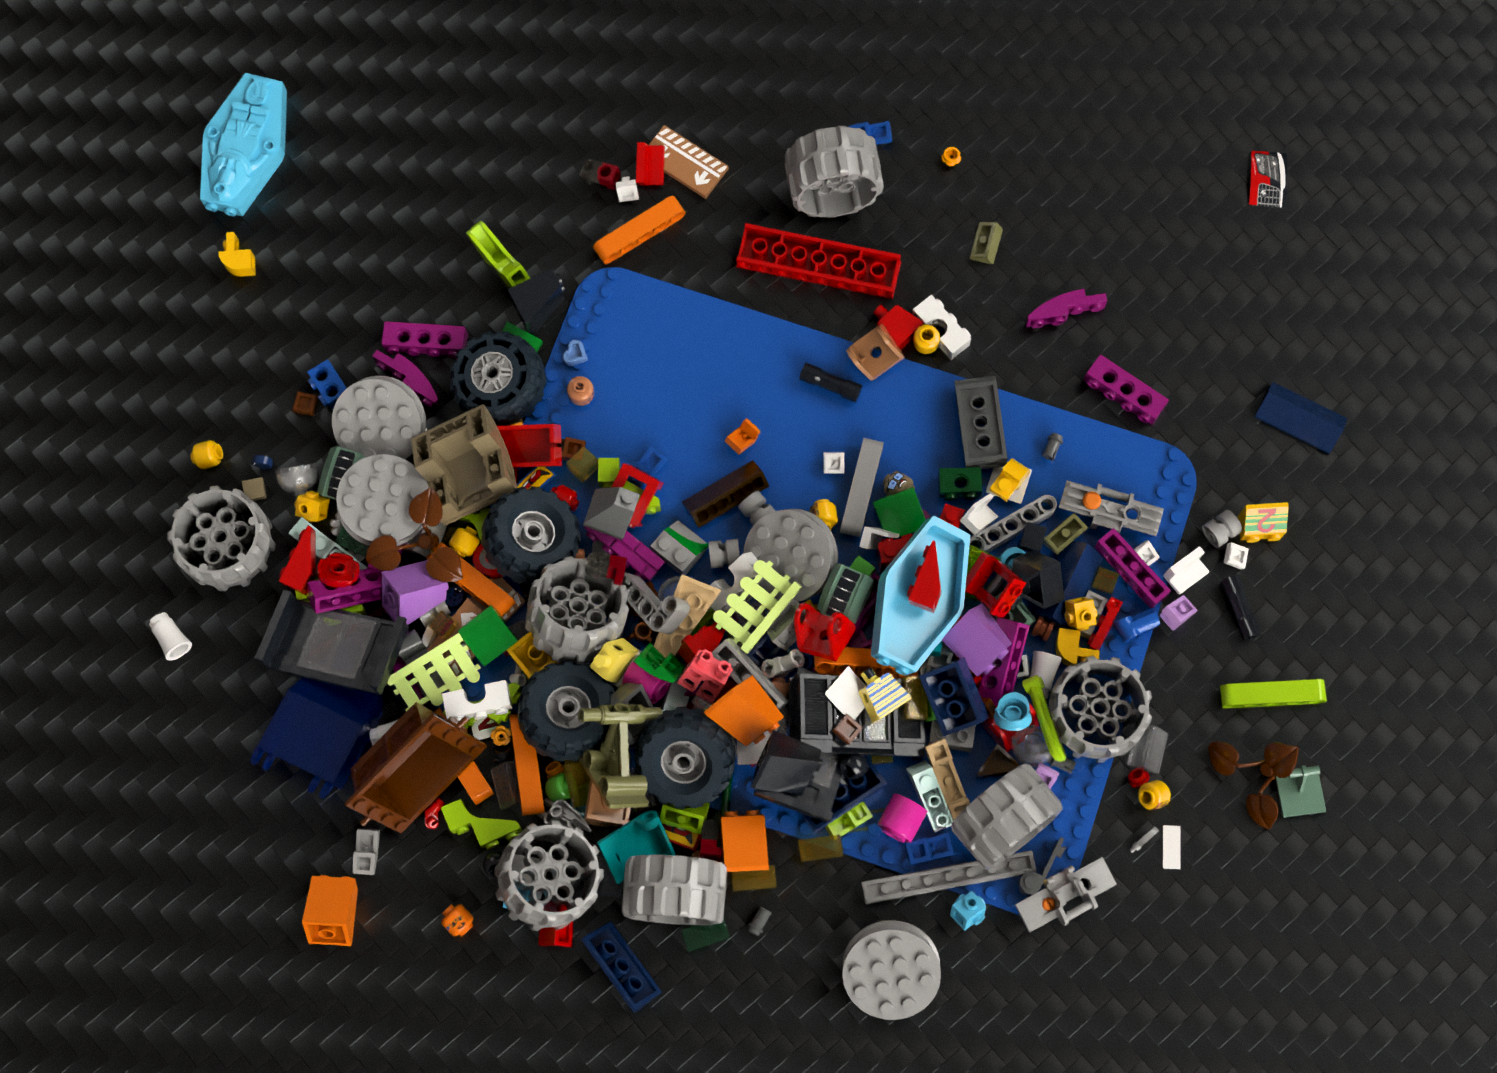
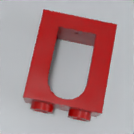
[611,463,664,528]
[965,552,1026,619]

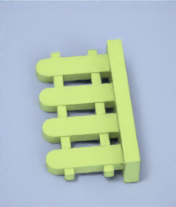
[713,560,802,654]
[387,633,481,712]

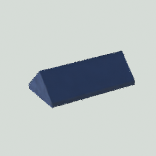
[1255,382,1347,454]
[1031,541,1103,629]
[800,755,888,833]
[581,921,662,1013]

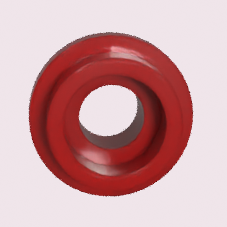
[1128,768,1150,788]

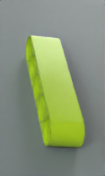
[1220,679,1327,708]

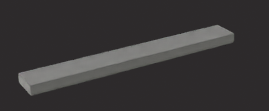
[861,850,1037,904]

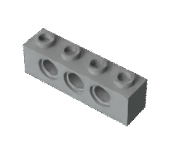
[712,638,789,711]

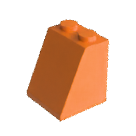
[704,675,784,746]
[719,810,769,872]
[302,875,358,946]

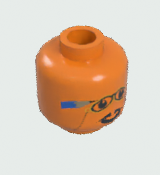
[441,904,474,937]

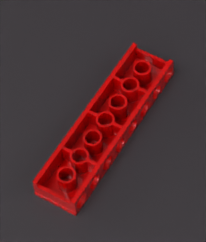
[736,223,901,299]

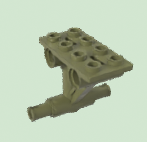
[578,703,663,809]

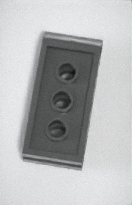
[954,376,1007,469]

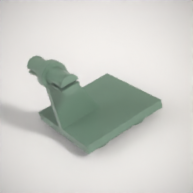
[1275,765,1326,818]

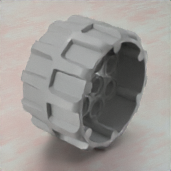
[785,126,884,218]
[167,485,276,591]
[525,556,629,665]
[1048,656,1152,763]
[951,764,1063,870]
[494,820,604,931]
[622,855,727,925]

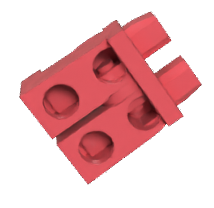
[677,649,733,704]

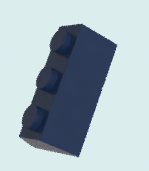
[919,657,989,736]

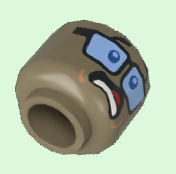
[883,471,915,495]

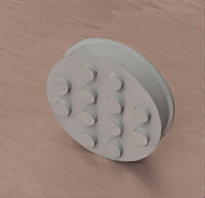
[332,375,426,459]
[336,454,429,546]
[744,509,838,602]
[843,920,941,1020]

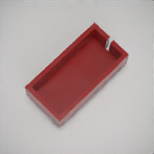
[497,424,562,468]

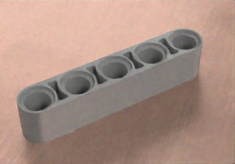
[840,438,884,538]
[968,495,1057,559]

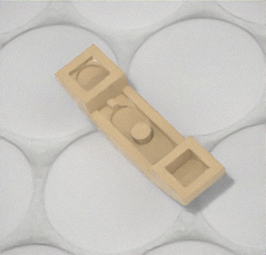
[925,738,970,821]

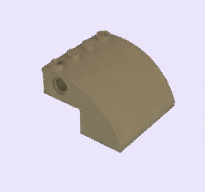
[411,404,517,526]

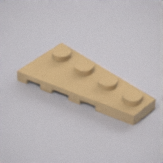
[654,574,722,657]

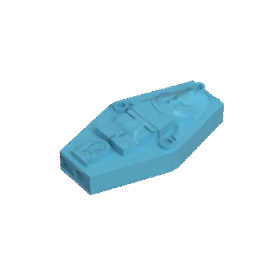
[200,73,287,216]
[871,516,970,676]

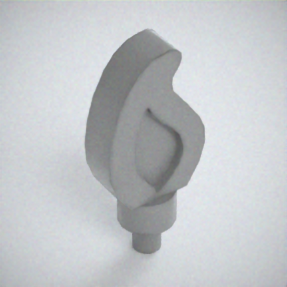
[1130,826,1159,853]

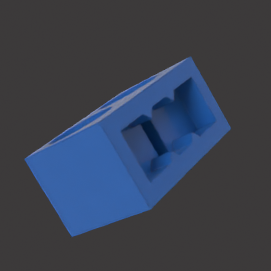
[307,359,347,410]

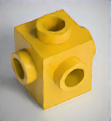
[295,491,330,522]
[1065,597,1097,631]

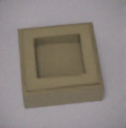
[242,477,267,501]

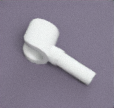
[509,665,526,686]

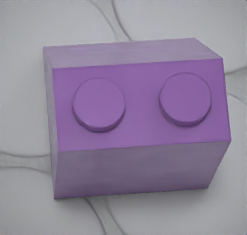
[382,560,448,625]
[942,603,1012,677]

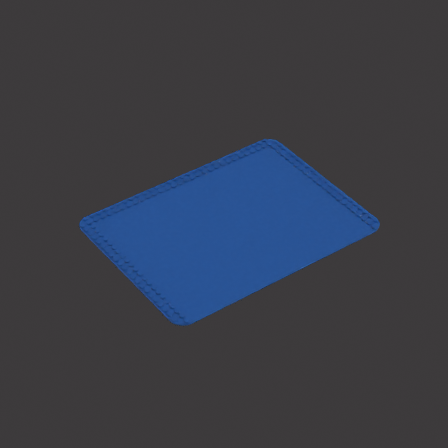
[434,267,1197,915]

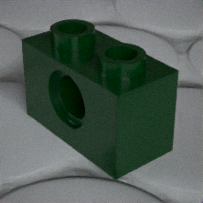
[938,467,982,501]

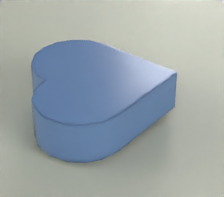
[563,340,588,366]

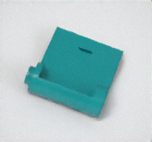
[597,810,676,884]

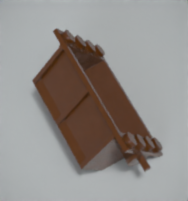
[344,702,487,833]

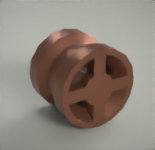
[1031,616,1055,642]

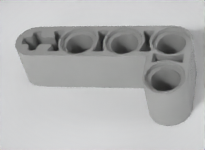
[622,572,690,635]

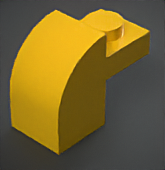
[218,232,255,276]
[990,458,1030,502]
[1055,628,1100,666]

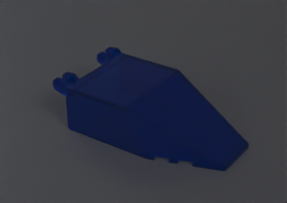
[251,631,386,799]

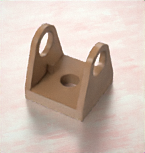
[846,323,905,381]
[584,778,631,827]

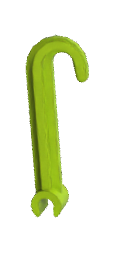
[1022,674,1067,762]

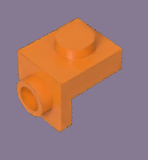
[725,418,761,455]

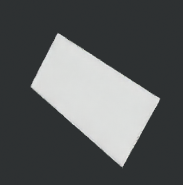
[1163,825,1180,869]

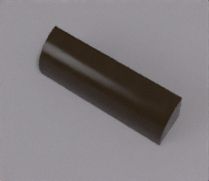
[682,460,769,528]

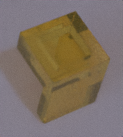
[566,447,598,483]

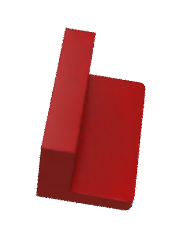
[636,142,665,186]
[538,901,573,947]

